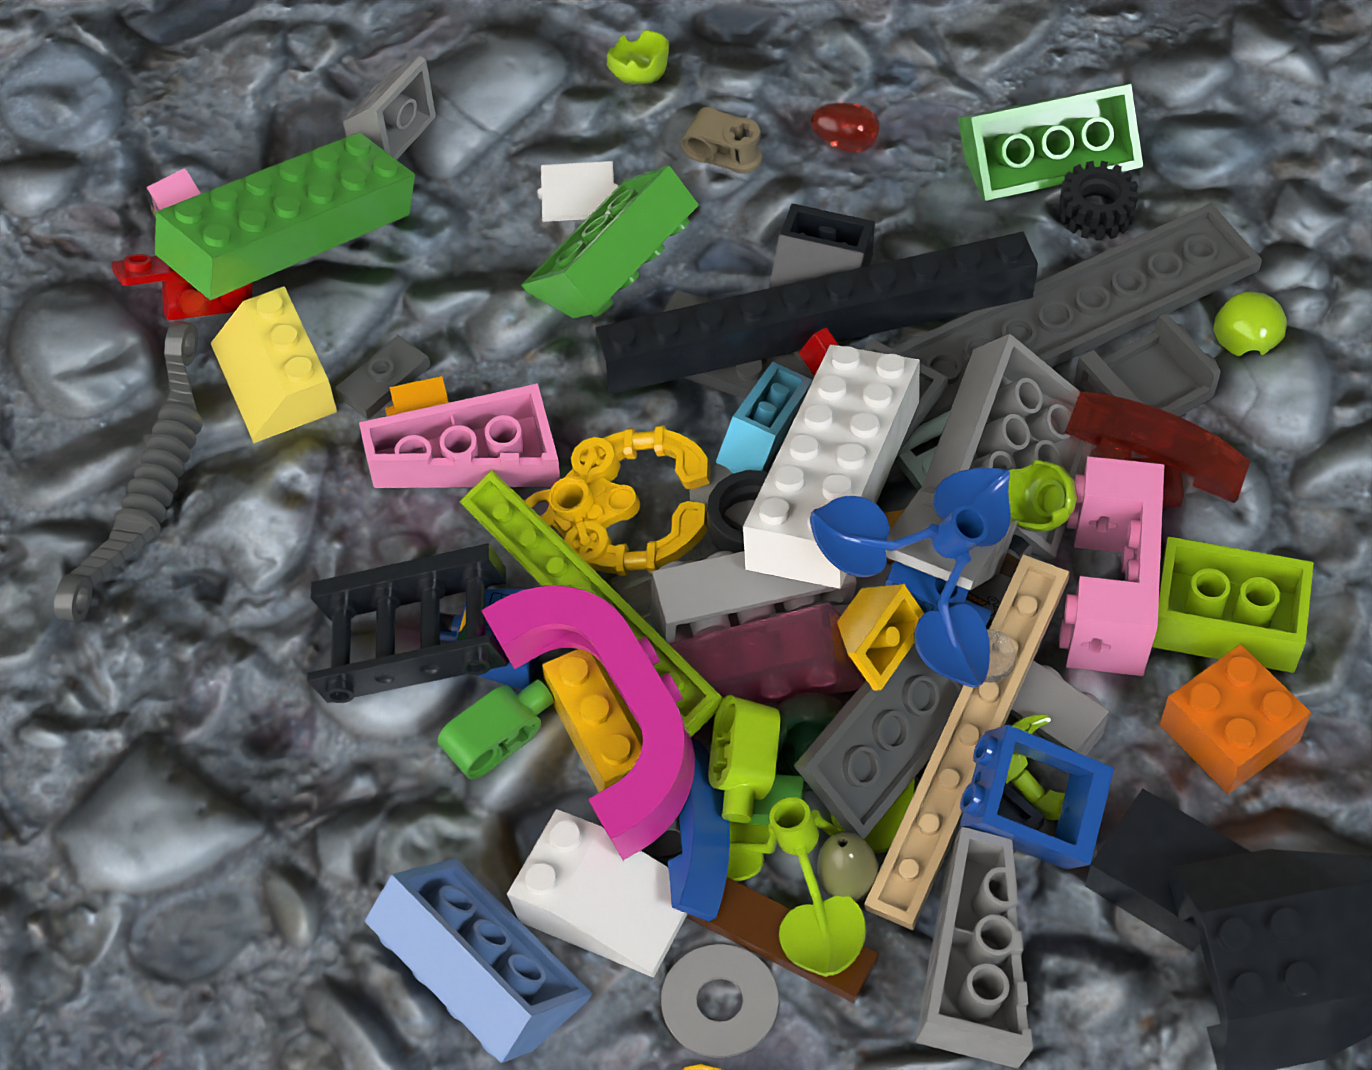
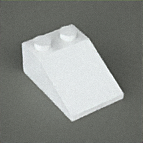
[507,809,687,978]

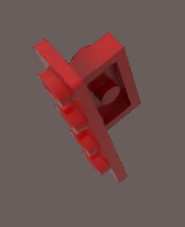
[112,254,253,321]

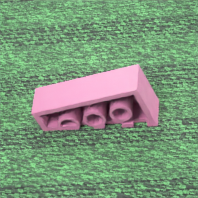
[359,383,560,488]

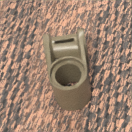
[680,107,763,174]

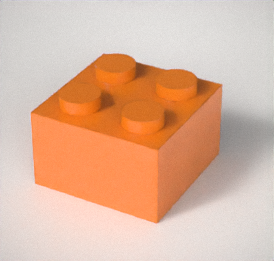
[1159,644,1312,795]

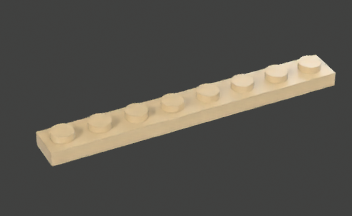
[864,554,1069,930]

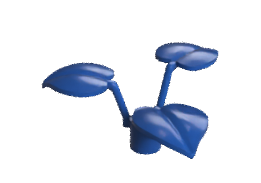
[810,468,1011,688]

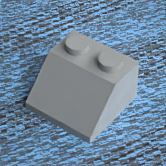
[343,56,436,160]

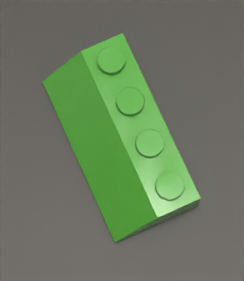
[958,84,1143,201]
[521,165,699,319]

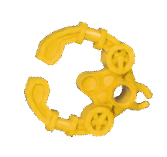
[524,425,711,576]

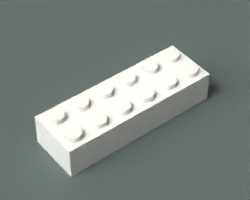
[743,344,920,589]

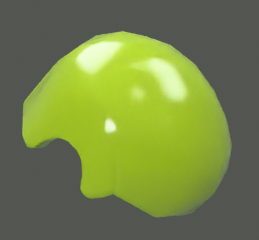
[607,30,669,85]
[1213,291,1287,356]
[1008,460,1077,532]

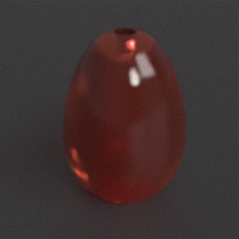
[811,102,880,153]

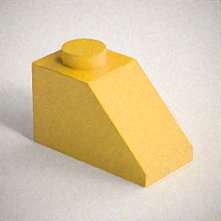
[837,584,925,691]

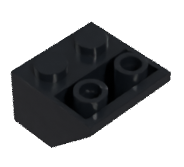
[769,203,875,288]

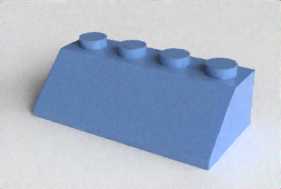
[365,858,593,1063]

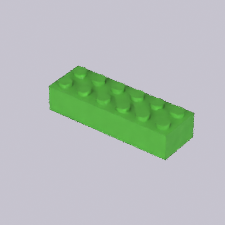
[155,132,415,300]

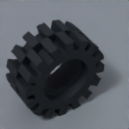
[1058,161,1139,240]

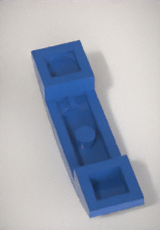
[668,737,730,921]

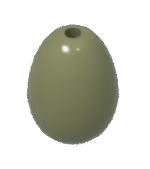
[817,832,879,902]

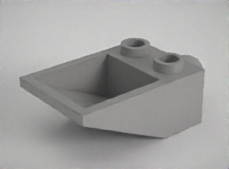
[885,486,1019,590]

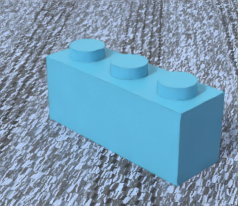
[716,362,813,473]

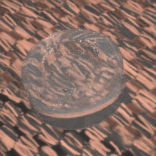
[984,630,1016,683]

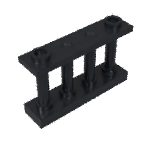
[307,543,508,703]

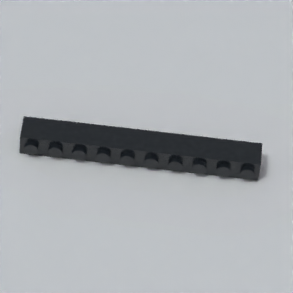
[595,231,1038,394]

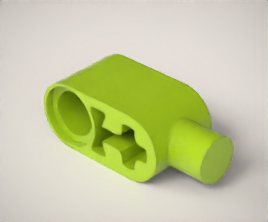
[708,695,780,823]

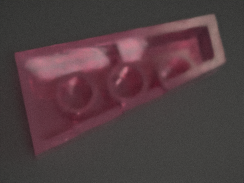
[669,603,866,704]

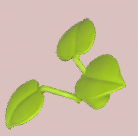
[727,779,916,977]

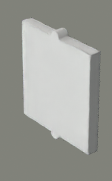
[537,161,618,222]

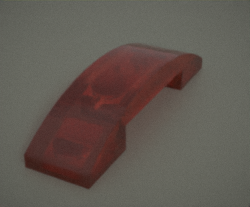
[1064,392,1250,503]

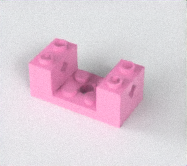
[1058,456,1164,676]

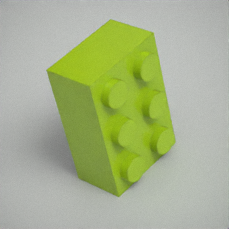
[1152,536,1314,673]

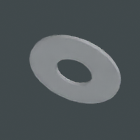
[661,944,779,1058]

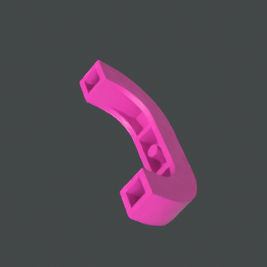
[481,586,695,860]

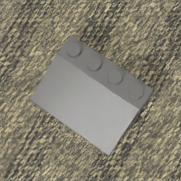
[921,334,1104,560]

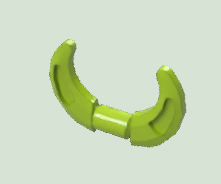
[1005,714,1065,820]

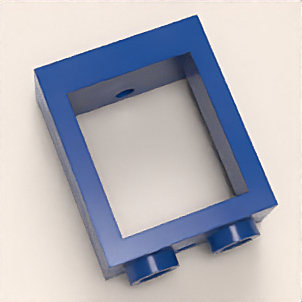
[959,725,1114,869]

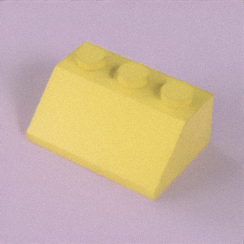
[210,286,337,443]

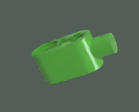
[437,679,554,780]

